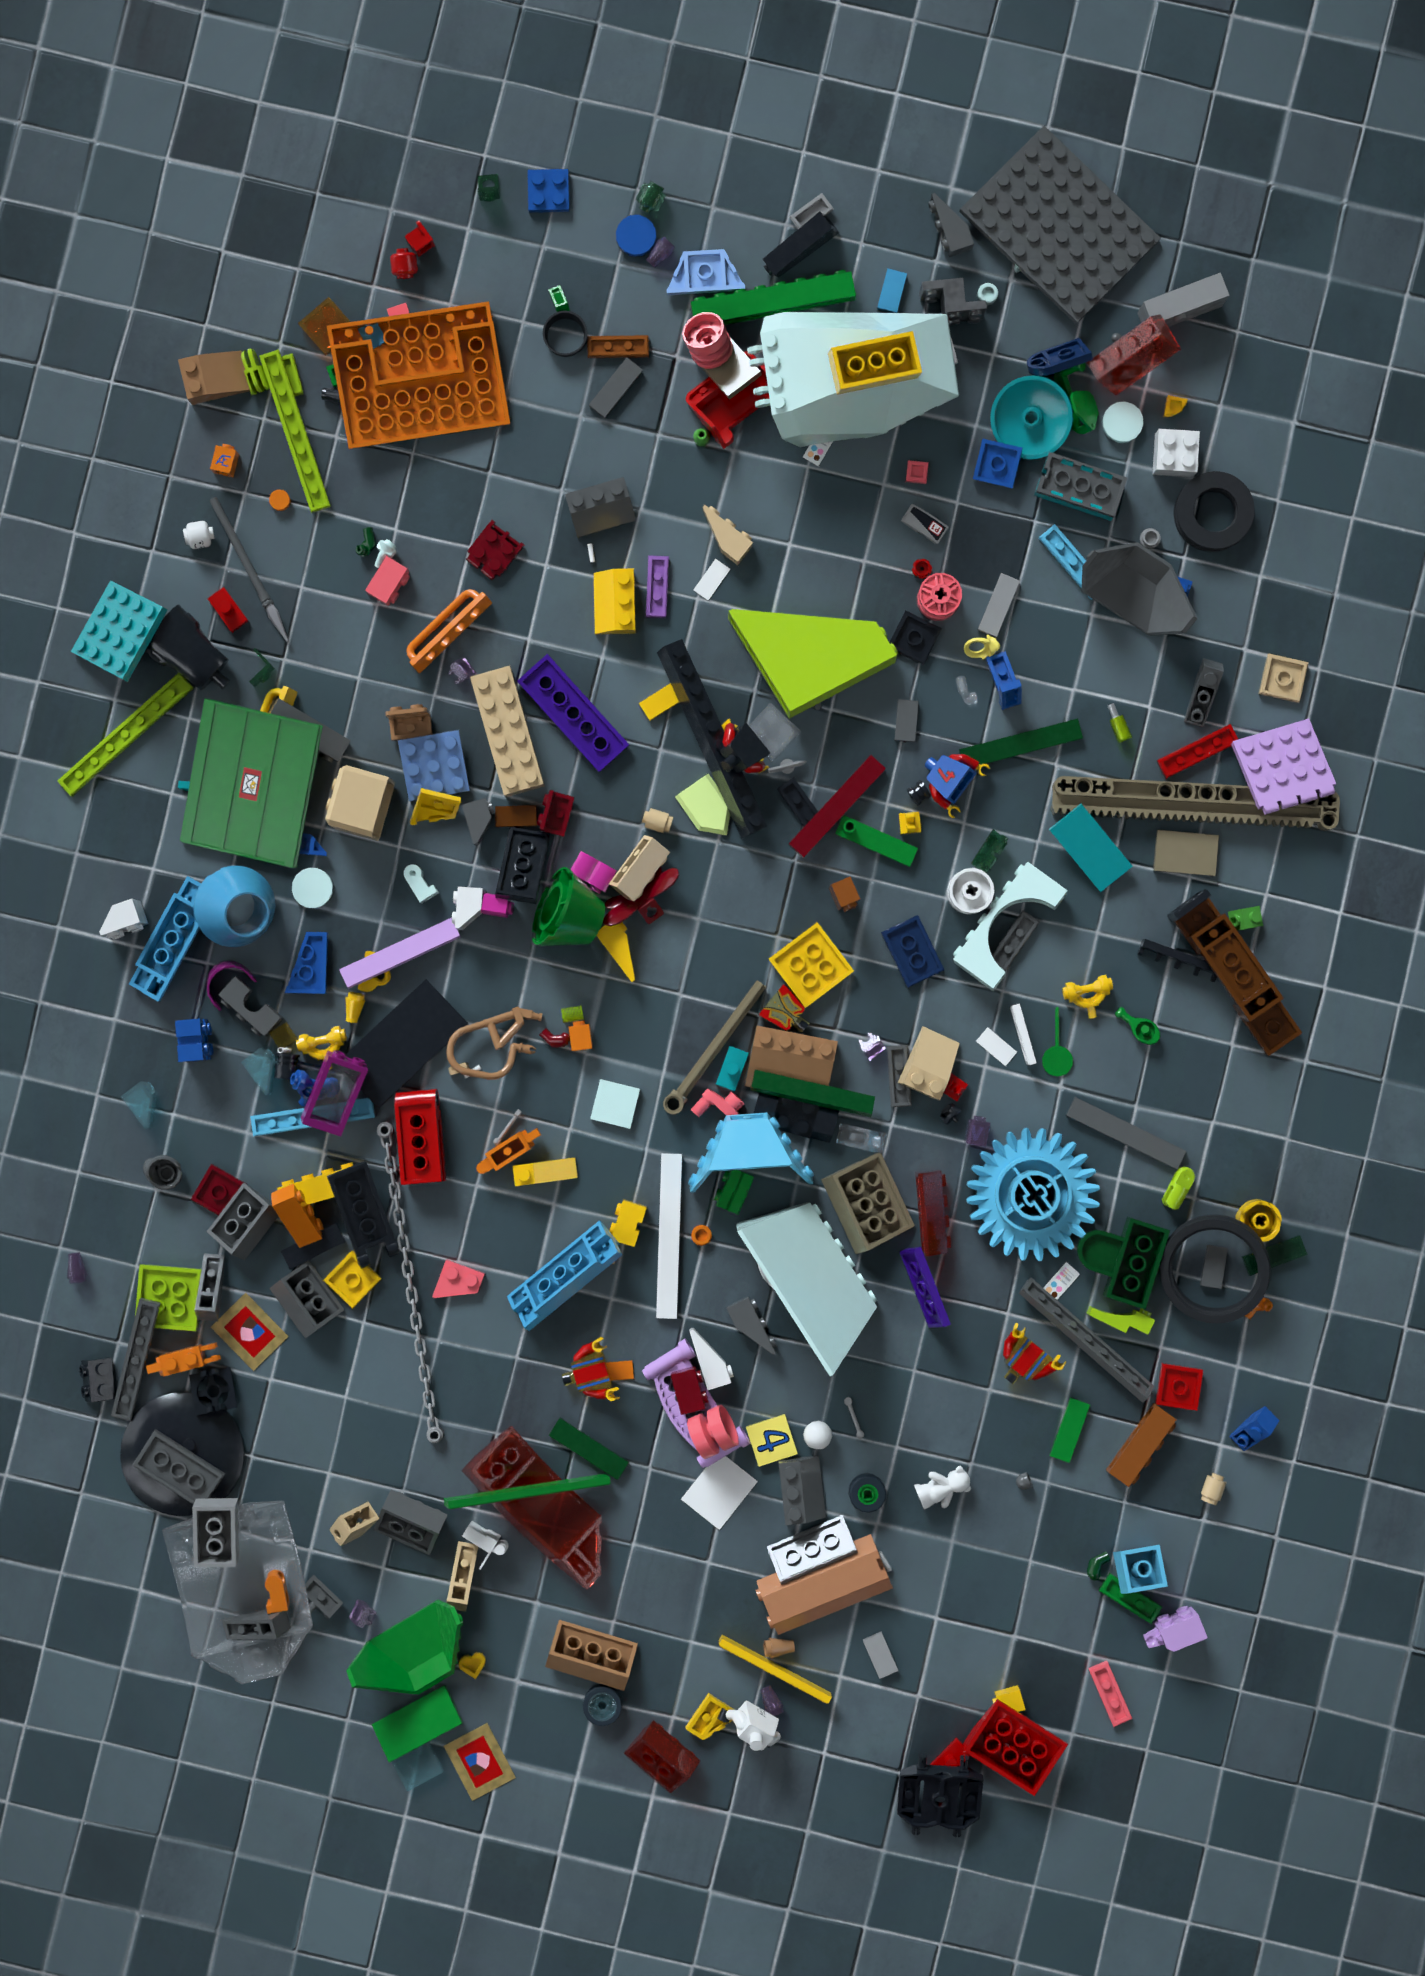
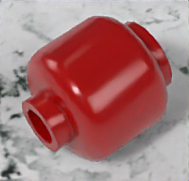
[390,248,418,279]

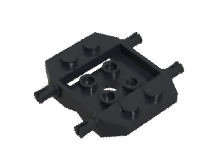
[897,1752,984,1838]

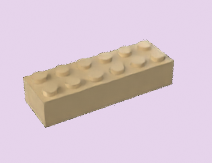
[470,666,545,797]

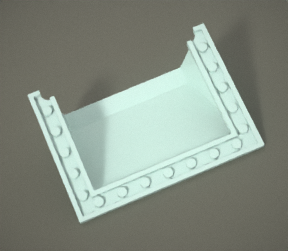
[736,1202,878,1376]

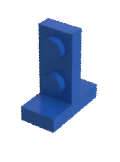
[986,651,1022,710]

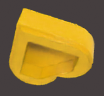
[459,1652,486,1679]

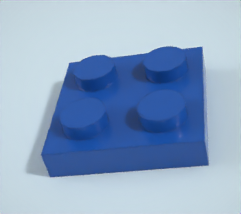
[528,169,569,213]
[973,439,1023,489]

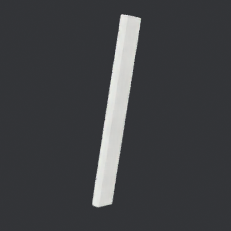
[656,1153,682,1319]

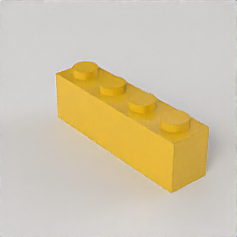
[277,1162,353,1205]

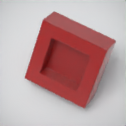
[944,1073,968,1101]

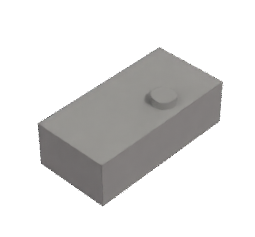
[1138,272,1229,335]

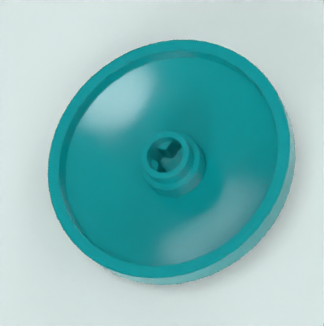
[990,376,1073,459]

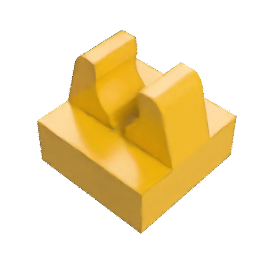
[898,812,921,834]

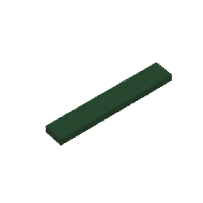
[959,718,1083,765]
[751,1070,875,1117]

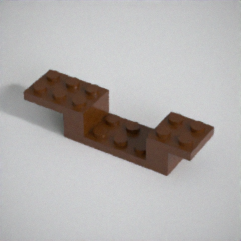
[1174,898,1302,1056]

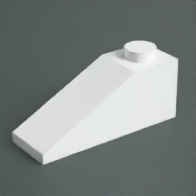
[689,1328,734,1390]

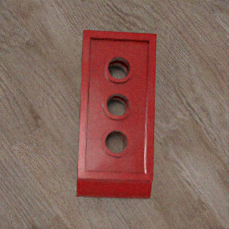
[394,1089,446,1185]

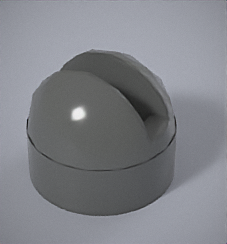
[1016,1472,1033,1490]

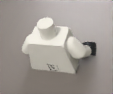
[717,1700,781,1751]

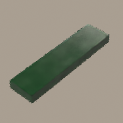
[548,1417,629,1480]

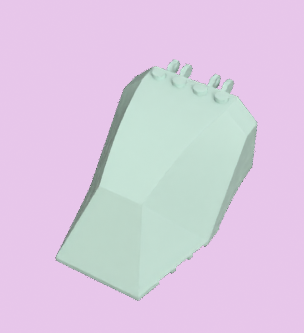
[747,312,959,447]

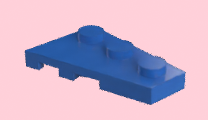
[284,932,328,994]

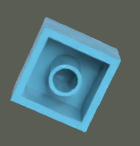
[1113,1545,1168,1594]

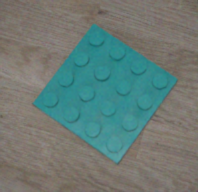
[71,580,168,682]

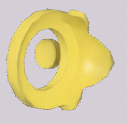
[964,635,1000,660]

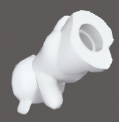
[914,1466,971,1509]

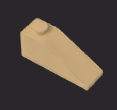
[446,1541,478,1612]

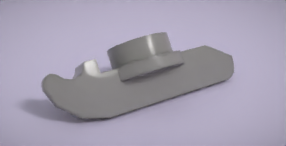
[768,759,807,774]

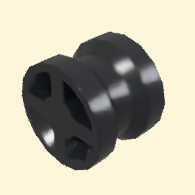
[906,780,931,806]

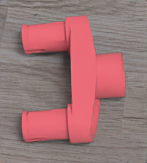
[691,1088,745,1117]

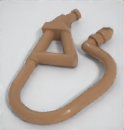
[446,1006,542,1080]

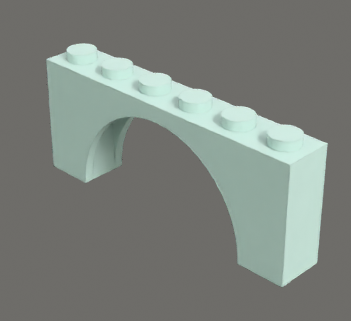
[953,862,1068,991]

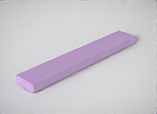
[339,918,460,989]

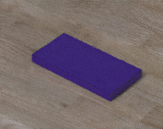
[900,1247,951,1328]

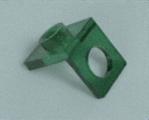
[477,174,500,202]
[249,648,275,687]

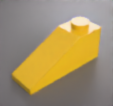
[596,922,635,983]
[513,1157,578,1186]

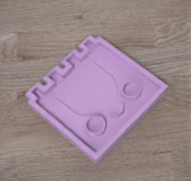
[1231,719,1336,815]

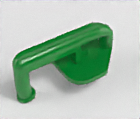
[1054,363,1099,435]

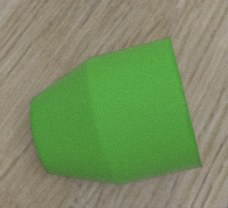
[693,428,710,446]

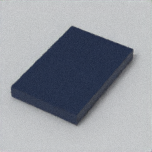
[881,915,944,988]

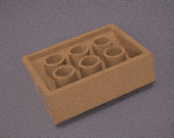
[745,1026,838,1087]

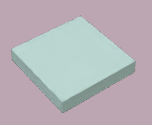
[590,1079,640,1129]

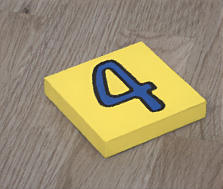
[746,1414,798,1467]

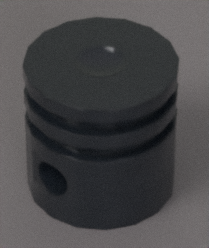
[274,1053,300,1079]

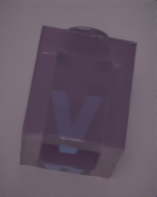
[964,1116,990,1147]

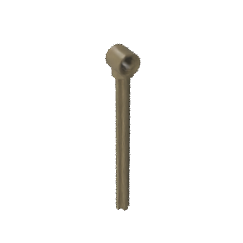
[663,980,767,1115]

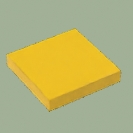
[323,1250,382,1309]

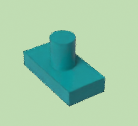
[716,1046,749,1091]

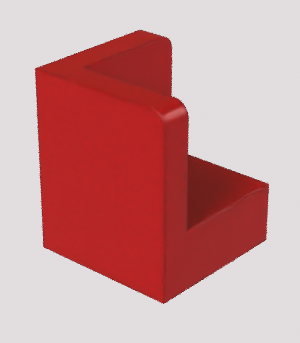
[405,221,435,257]

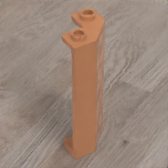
[756,1534,893,1635]

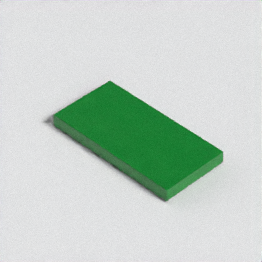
[372,1685,463,1763]

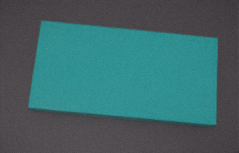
[1049,803,1133,892]

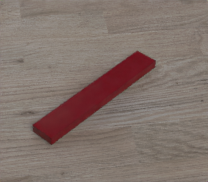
[788,755,886,858]

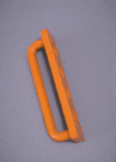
[406,589,492,673]

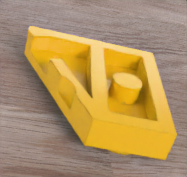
[410,788,461,825]

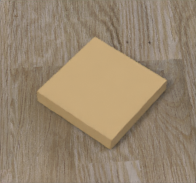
[1258,654,1309,703]

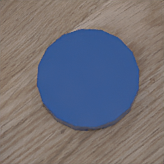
[616,215,656,257]

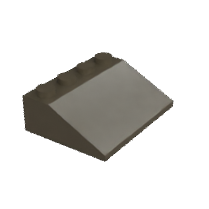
[821,1152,915,1254]

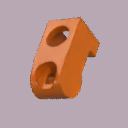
[265,1569,290,1614]

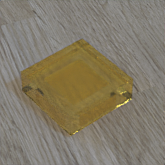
[269,1022,298,1048]

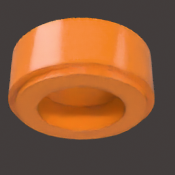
[269,489,291,511]
[691,1225,712,1246]

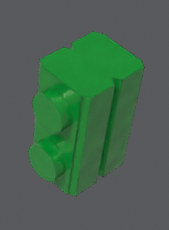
[714,1170,754,1215]

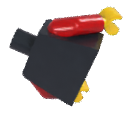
[720,718,770,773]

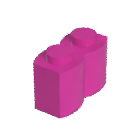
[571,851,617,894]
[481,893,514,918]

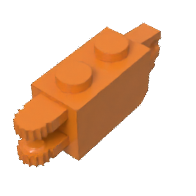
[476,1128,541,1174]

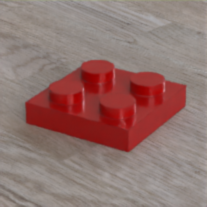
[1155,1363,1203,1411]

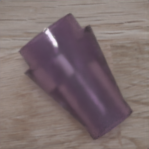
[646,236,675,268]
[67,1252,88,1284]
[760,1685,784,1716]

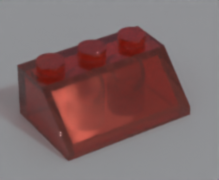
[624,1720,701,1793]

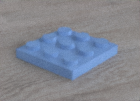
[398,730,470,801]

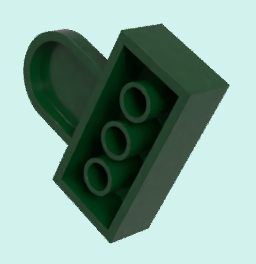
[1077,1217,1170,1310]

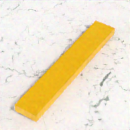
[719,1635,832,1704]

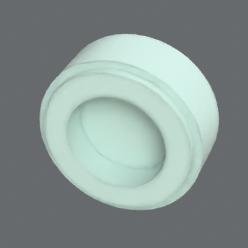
[977,283,998,305]

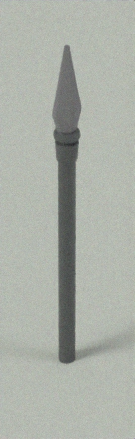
[209,497,288,642]

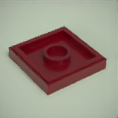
[190,1164,248,1216]

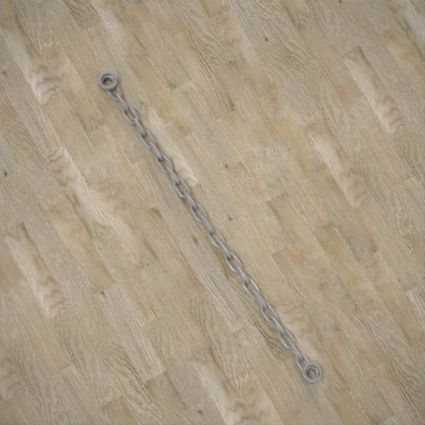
[377,1122,444,1443]

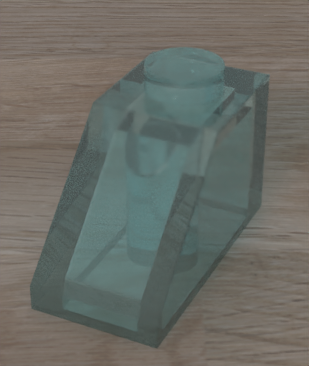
[241,1047,275,1095]
[121,1081,157,1129]

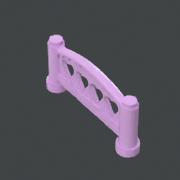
[642,1339,751,1468]

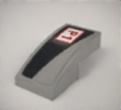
[901,504,948,544]

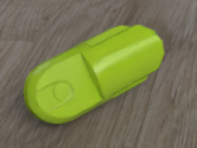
[241,348,270,395]
[1162,1167,1195,1210]

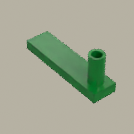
[835,815,918,867]

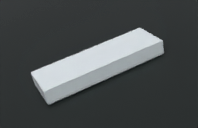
[1010,1004,1036,1065]

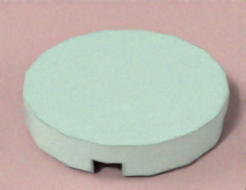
[1102,402,1143,443]
[292,868,333,909]

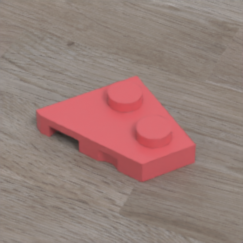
[432,1259,485,1298]

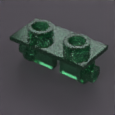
[971,829,1008,873]

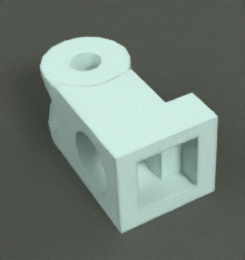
[404,864,439,904]

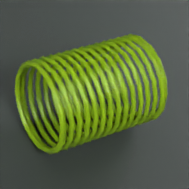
[561,1005,584,1023]

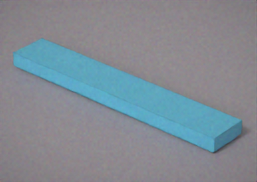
[250,1098,376,1136]

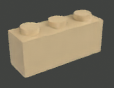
[609,835,670,901]

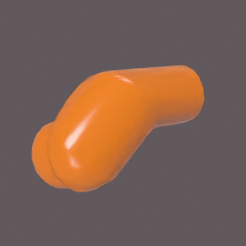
[1245,1297,1273,1320]

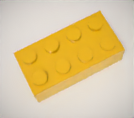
[828,331,922,395]

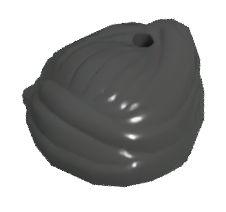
[143,1155,182,1190]

